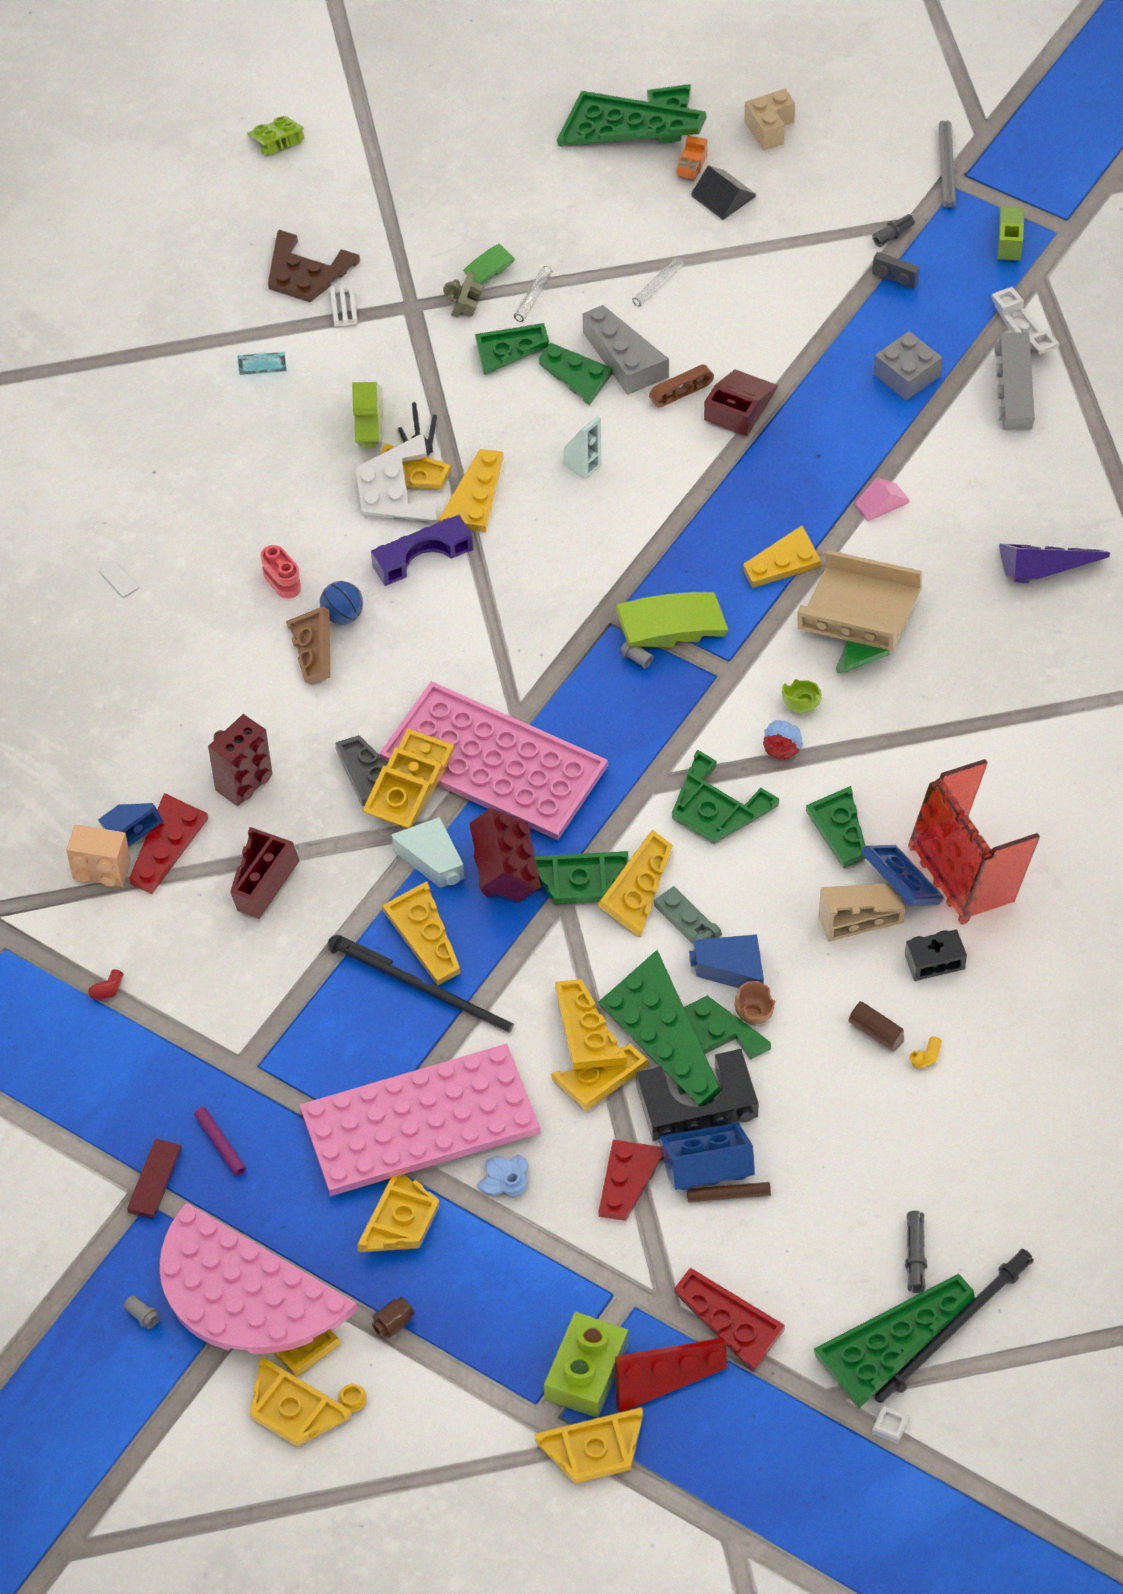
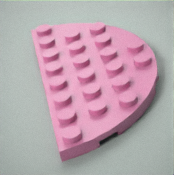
[160,1203,358,1354]

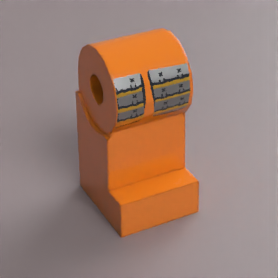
[677,135,707,180]

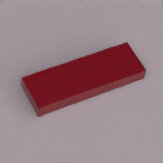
[127,1138,182,1219]

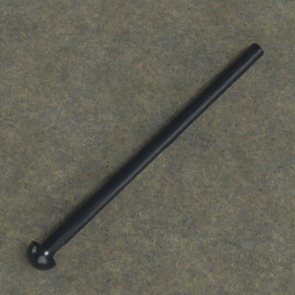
[327,935,514,1033]

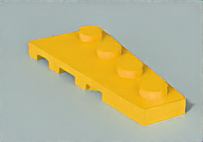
[382,881,460,986]

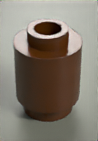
[372,1297,415,1338]

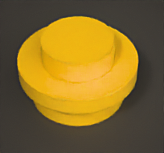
[338,1384,367,1412]

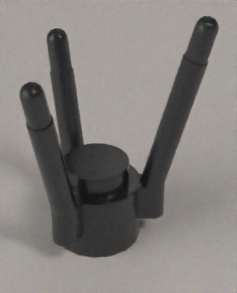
[398,402,437,457]

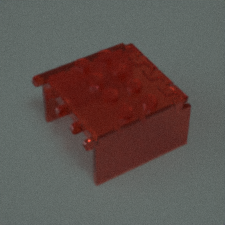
[908,759,1040,925]

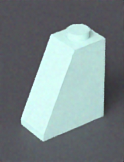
[391,817,464,888]

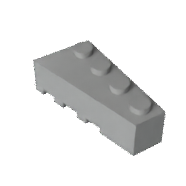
[582,305,669,395]
[995,332,1035,430]

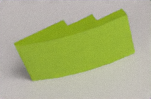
[615,592,728,648]

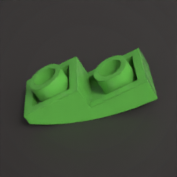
[463,243,515,285]

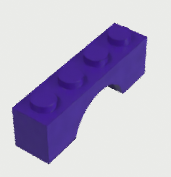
[371,515,473,586]

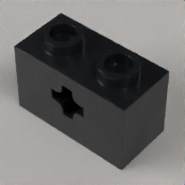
[905,929,967,981]

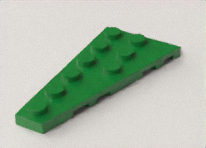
[557,91,707,146]
[598,950,721,1107]
[814,1273,975,1409]

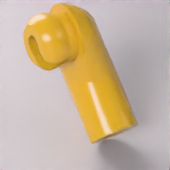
[909,1036,942,1069]

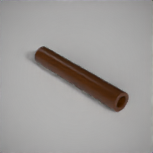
[687,1182,771,1203]

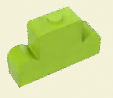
[352,382,383,448]

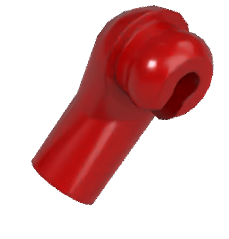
[88,969,124,1000]

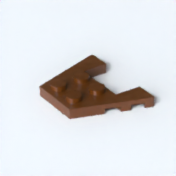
[268,230,360,302]

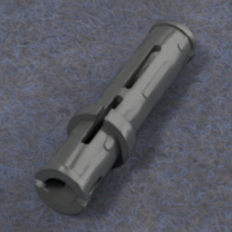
[905,1210,927,1293]

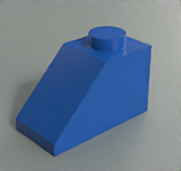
[98,803,164,847]

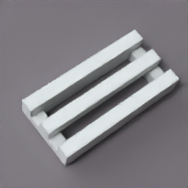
[330,284,358,327]

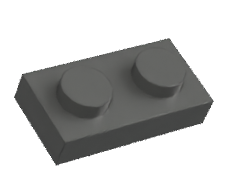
[872,251,920,289]

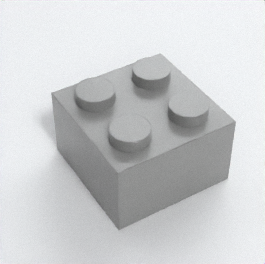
[873,331,943,401]

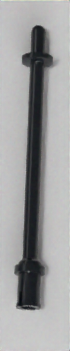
[874,1249,1034,1403]

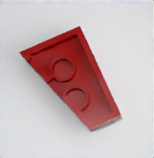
[599,1140,663,1221]

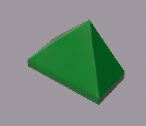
[836,641,890,673]

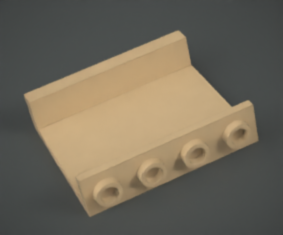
[797,550,922,651]

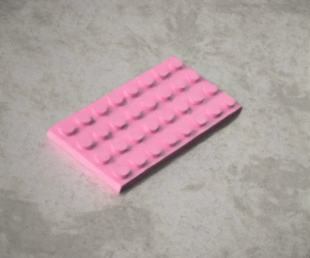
[379,681,608,840]
[300,1044,541,1196]

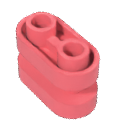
[261,545,301,598]

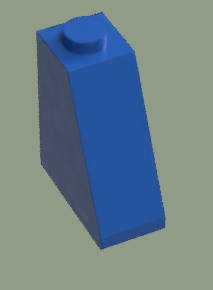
[689,934,764,988]

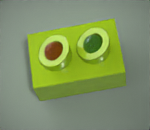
[544,1312,628,1418]

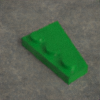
[475,323,549,375]
[539,342,612,405]

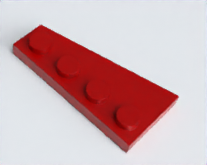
[129,793,208,894]
[674,1267,785,1373]
[615,1337,727,1413]

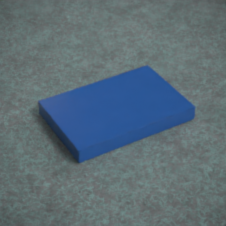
[861,845,944,906]

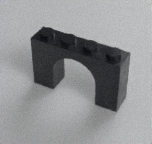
[636,1049,759,1141]

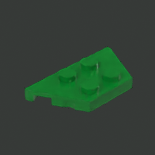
[535,851,629,904]

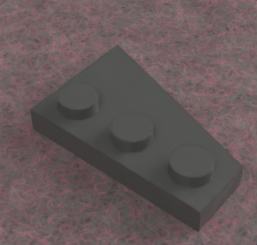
[335,735,387,806]

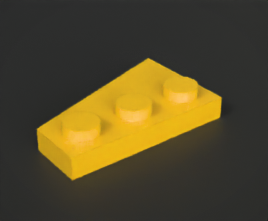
[743,525,821,588]
[551,1044,649,1111]

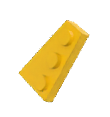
[379,443,452,489]

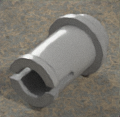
[620,641,654,669]
[123,1295,160,1329]

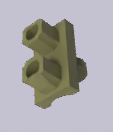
[443,272,484,318]

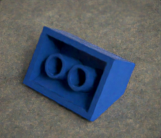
[659,1122,755,1190]

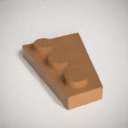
[286,606,330,685]

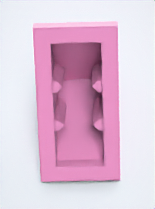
[855,477,909,522]

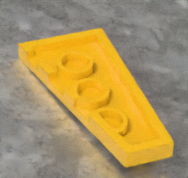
[438,449,504,532]
[597,829,673,937]
[555,979,627,1070]

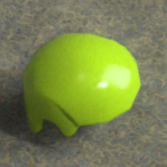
[782,679,822,714]

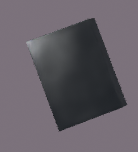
[691,165,756,220]

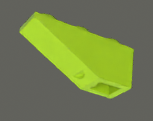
[997,206,1024,260]

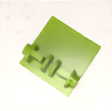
[247,116,305,156]

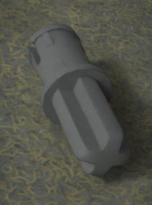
[872,214,915,247]

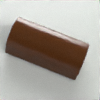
[848,1001,904,1052]

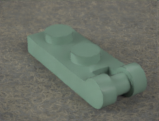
[654,886,722,944]

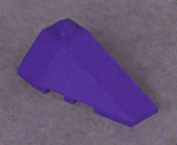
[999,543,1110,583]

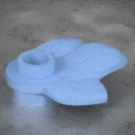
[477,1154,529,1197]

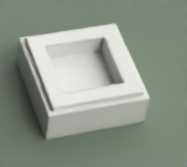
[872,1405,910,1444]

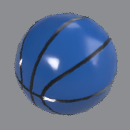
[320,581,363,625]

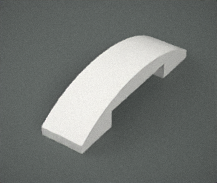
[991,287,1060,355]

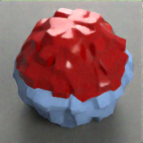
[763,720,803,761]

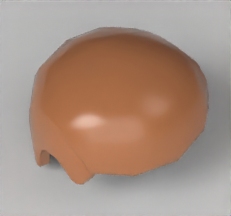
[734,981,775,1024]

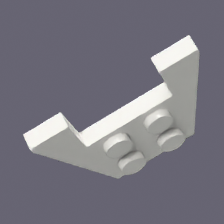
[355,434,438,524]

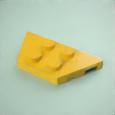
[358,1174,439,1252]
[250,1356,352,1447]
[534,1407,643,1484]

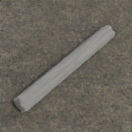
[939,120,956,208]

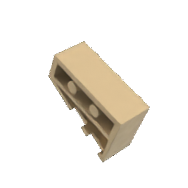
[819,883,905,942]

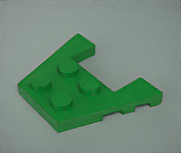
[672,750,779,844]
[677,995,771,1095]

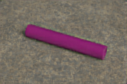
[194,1107,246,1176]

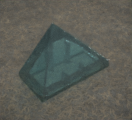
[237,352,287,375]

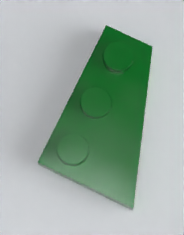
[647,84,691,144]
[806,786,866,868]

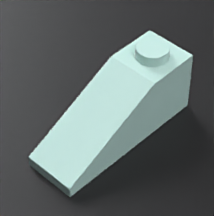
[564,416,602,479]

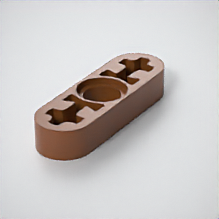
[649,364,714,407]

